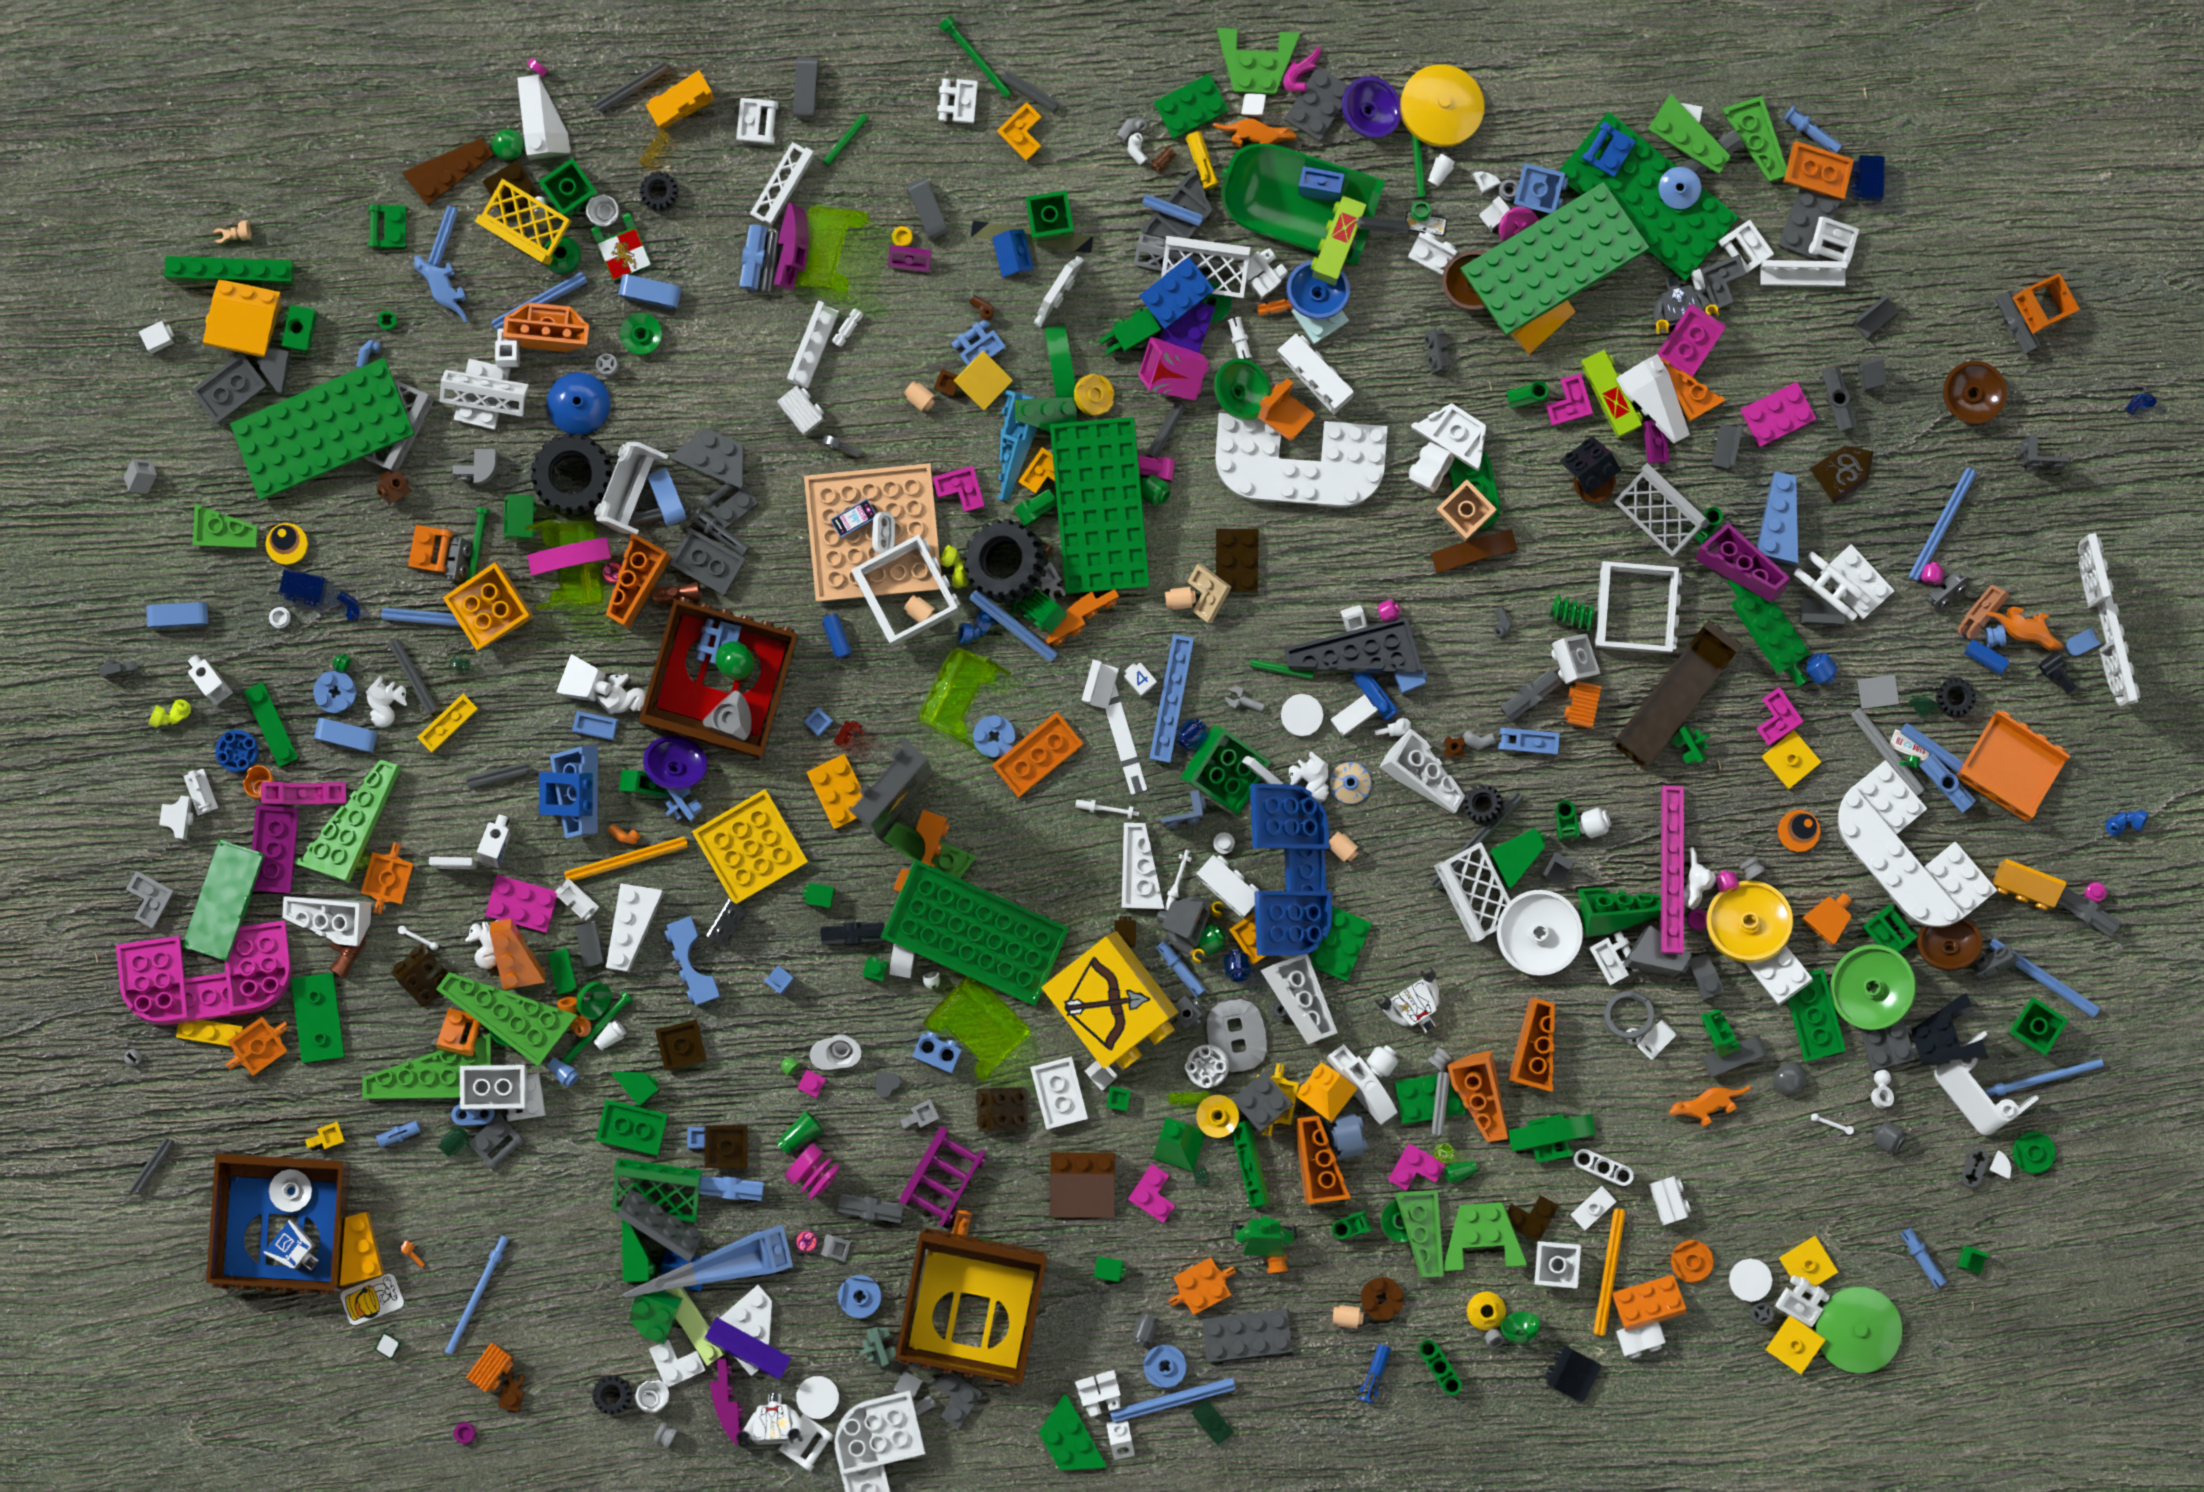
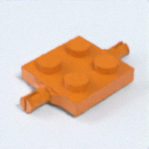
[361,842,414,914]
[225,1016,290,1076]
[1168,1257,1237,1316]

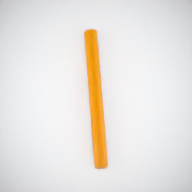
[564,837,688,882]
[1593,1208,1626,1336]

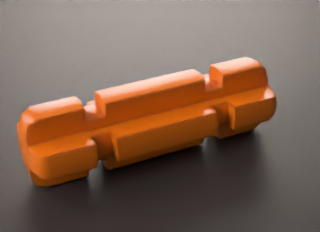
[1257,299,1294,316]

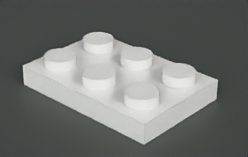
[454,359,511,430]
[1819,544,1894,620]
[1745,945,1813,1006]
[1030,1057,1088,1130]

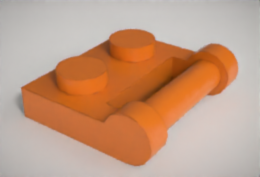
[408,525,453,573]
[436,1008,483,1056]

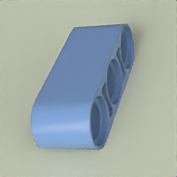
[618,274,682,309]
[647,468,687,527]
[146,602,208,628]
[313,718,378,753]

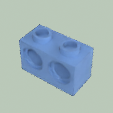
[912,1031,962,1074]

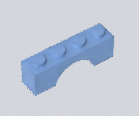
[665,916,721,1006]

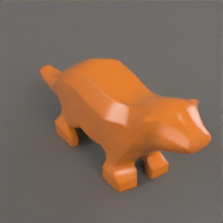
[1213,119,1297,148]
[1987,606,2063,651]
[1669,1086,1751,1127]

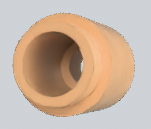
[904,381,936,412]
[1165,587,1196,610]
[904,595,936,623]
[1329,831,1359,862]
[1332,1305,1364,1329]

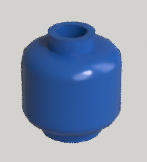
[1806,652,1838,685]

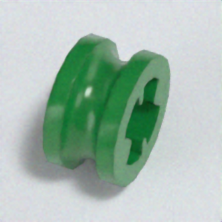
[377,310,398,331]

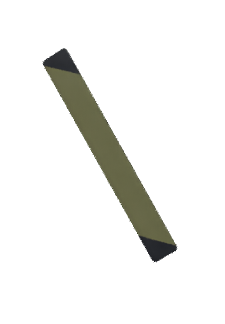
[971,221,1093,253]

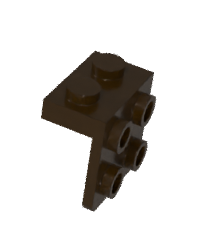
[391,943,448,1007]
[976,1087,1028,1132]

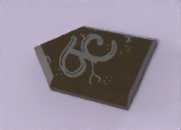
[1809,445,1874,504]

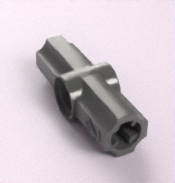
[1681,130,1744,177]
[1995,290,2041,354]
[1821,366,1857,432]
[1500,669,1562,722]
[2057,887,2121,937]
[837,1194,904,1223]

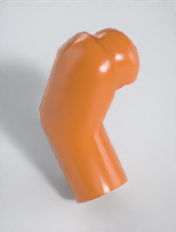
[608,824,640,845]

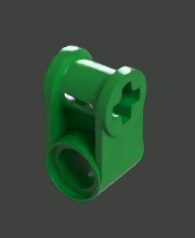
[1688,507,1723,545]
[1555,800,1580,842]
[1330,1210,1373,1240]

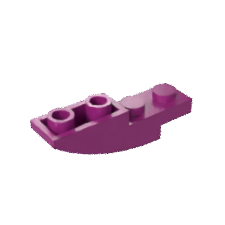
[774,203,809,291]
[710,1359,744,1445]

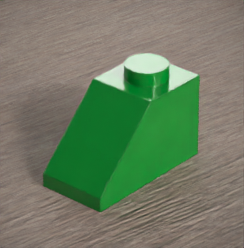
[619,770,668,798]
[611,1071,660,1107]

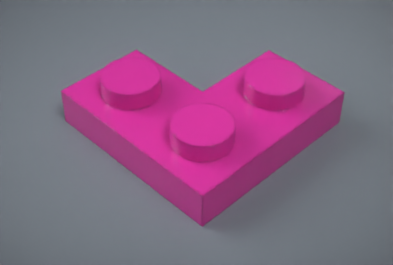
[1546,373,1593,426]
[933,466,985,513]
[1756,687,1804,746]
[1388,1143,1446,1191]
[1128,1164,1175,1223]

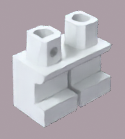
[1237,248,1288,301]
[1075,1370,1120,1417]

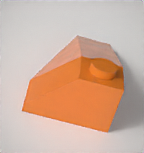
[1448,1051,1508,1142]

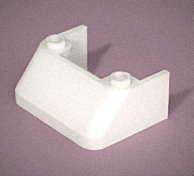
[595,442,668,534]
[1934,1031,2039,1135]

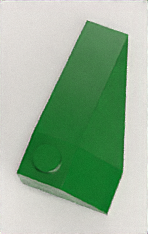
[1578,887,1661,936]

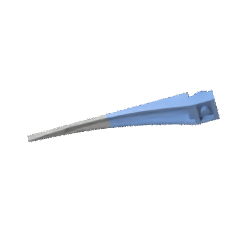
[622,1225,793,1297]

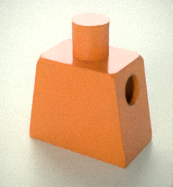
[1800,893,1852,946]

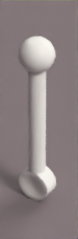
[398,926,438,950]
[1811,1113,1854,1135]

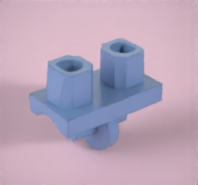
[665,788,703,822]

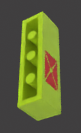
[1310,196,1366,286]
[1580,350,1643,439]

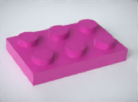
[1657,303,1726,377]
[1740,382,1816,448]
[485,875,557,933]

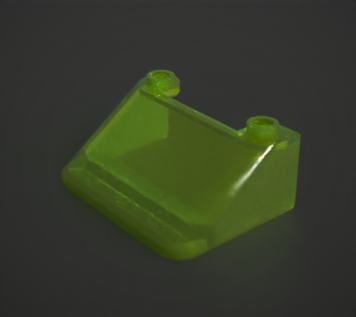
[795,205,871,300]
[922,977,1030,1083]

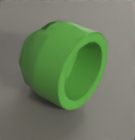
[781,1058,800,1076]

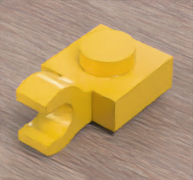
[305,1122,345,1149]

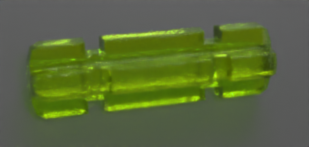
[1168,1091,1210,1104]

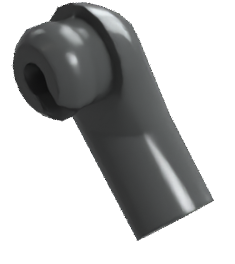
[1494,606,1512,638]

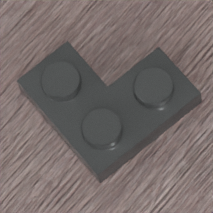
[1701,255,1747,309]
[935,1372,983,1428]

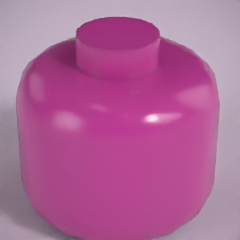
[1921,562,1944,585]
[1378,600,1401,622]
[1716,870,1739,892]
[2084,882,2107,903]

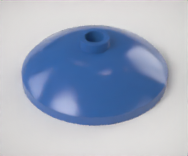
[1287,260,1350,319]
[547,372,610,435]

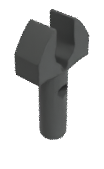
[822,435,861,458]

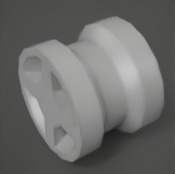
[596,353,619,377]
[1739,855,1765,881]
[1427,1047,1454,1072]
[653,1422,678,1449]

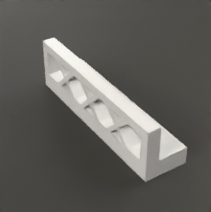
[750,142,814,227]
[1760,260,1847,287]
[787,300,839,390]
[439,370,528,416]

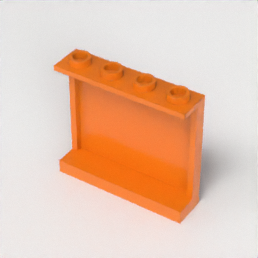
[1956,710,2070,823]

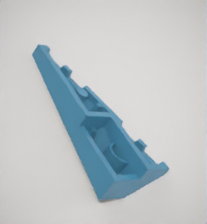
[998,389,1037,501]

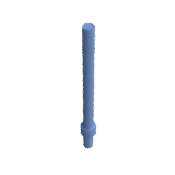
[1983,1059,2104,1097]
[445,1235,509,1355]

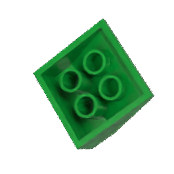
[1180,725,1271,815]

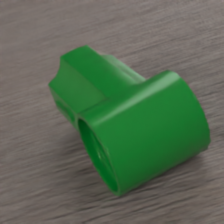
[1506,381,1549,409]
[1013,489,1057,527]

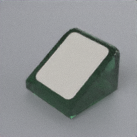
[374,1331,404,1360]

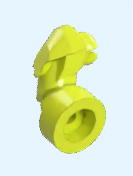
[940,545,969,589]
[148,699,191,728]

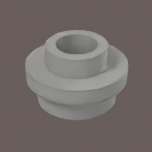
[1499,179,1519,201]

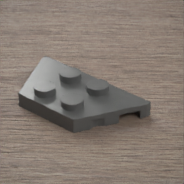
[1141,169,1213,239]
[670,428,744,491]

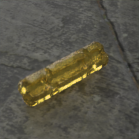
[639,129,670,168]

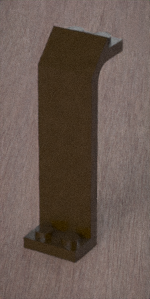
[1611,619,1742,771]

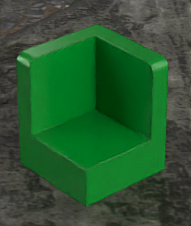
[1956,1246,1989,1274]

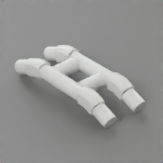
[1794,552,1871,621]

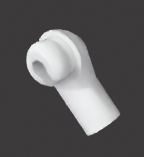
[1127,133,1148,165]

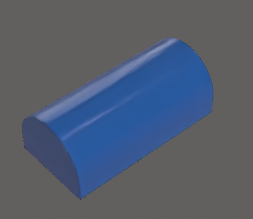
[821,614,852,660]
[1963,640,2009,675]

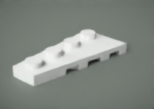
[1122,823,1164,909]

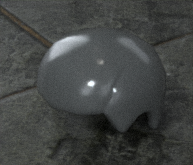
[1772,1062,1806,1096]

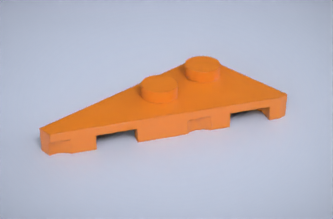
[1660,358,1725,422]

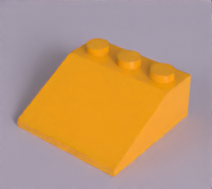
[203,279,281,357]
[443,562,534,651]

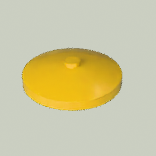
[1400,65,1484,147]
[1707,880,1793,963]

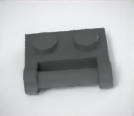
[702,484,758,529]
[468,1114,525,1171]

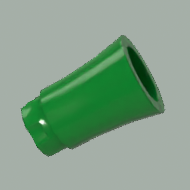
[776,1109,825,1157]

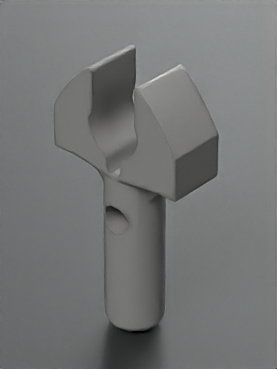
[1225,686,1265,712]

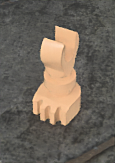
[213,220,252,244]

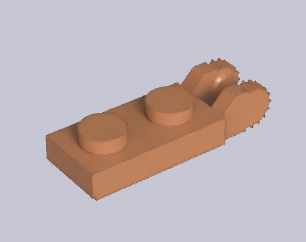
[1958,585,2009,640]

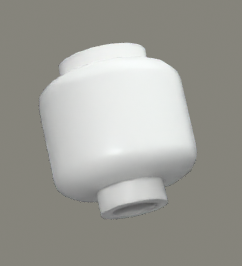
[1578,808,1611,839]
[1366,1046,1398,1078]

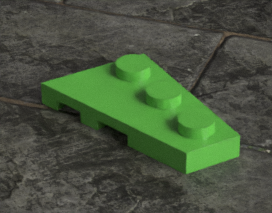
[193,504,258,548]

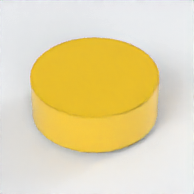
[892,226,913,247]

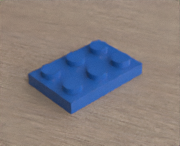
[1139,256,1215,330]

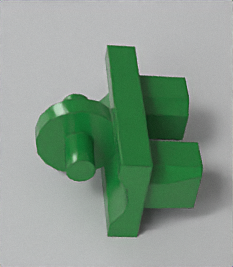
[1672,725,1711,765]

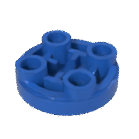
[215,730,259,773]

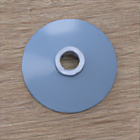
[1659,167,1701,209]

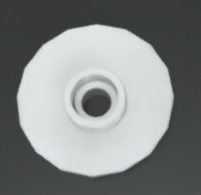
[269,1169,312,1212]

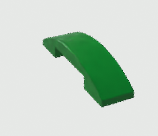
[1044,325,1078,408]
[1507,1114,1596,1151]

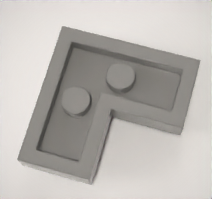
[126,871,175,929]

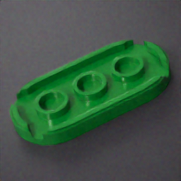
[1449,452,1501,530]

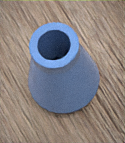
[547,1058,579,1088]

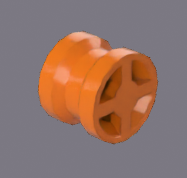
[1266,1254,1288,1273]

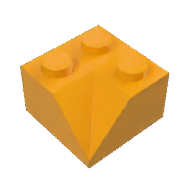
[1295,1062,1357,1122]

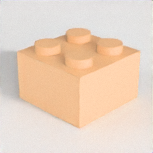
[1436,480,1497,542]

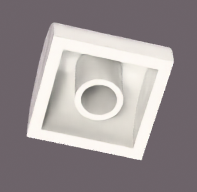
[1552,634,1601,684]
[1534,1241,1581,1288]

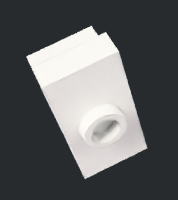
[159,796,193,840]

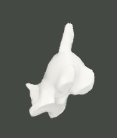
[1684,847,1716,910]

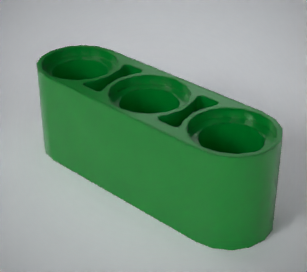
[1418,1340,1462,1395]

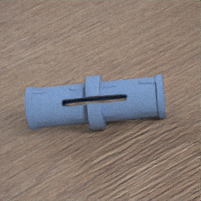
[376,1120,421,1148]

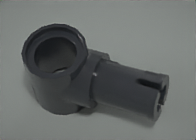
[2038,652,2077,694]

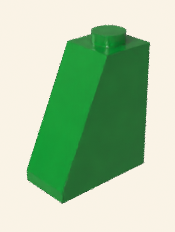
[1489,827,1546,890]

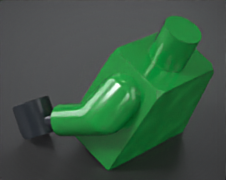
[1231,1216,1297,1257]

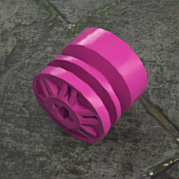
[784,1143,841,1200]

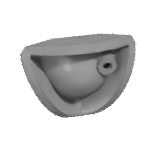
[703,690,751,741]

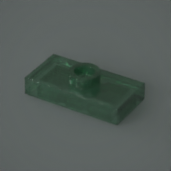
[1190,1399,1234,1446]

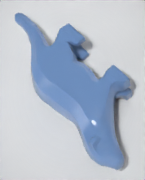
[414,255,468,323]

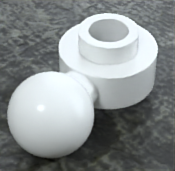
[1871,1070,1894,1109]

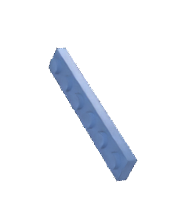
[1149,634,1194,763]

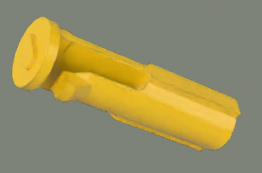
[1186,131,1220,190]

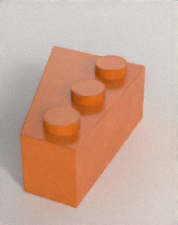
[490,919,545,990]

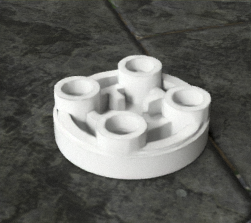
[1185,1044,1229,1088]

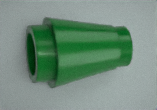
[1444,1160,1478,1184]

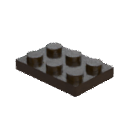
[1216,528,1259,593]

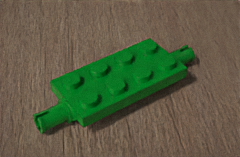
[1726,579,1810,688]

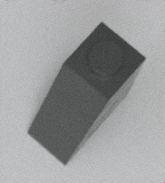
[1622,926,1692,977]

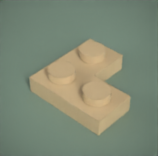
[1187,564,1232,623]

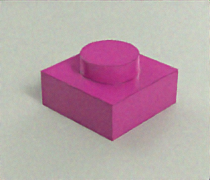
[797,1070,826,1098]

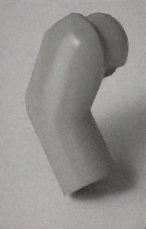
[1463,731,1496,750]

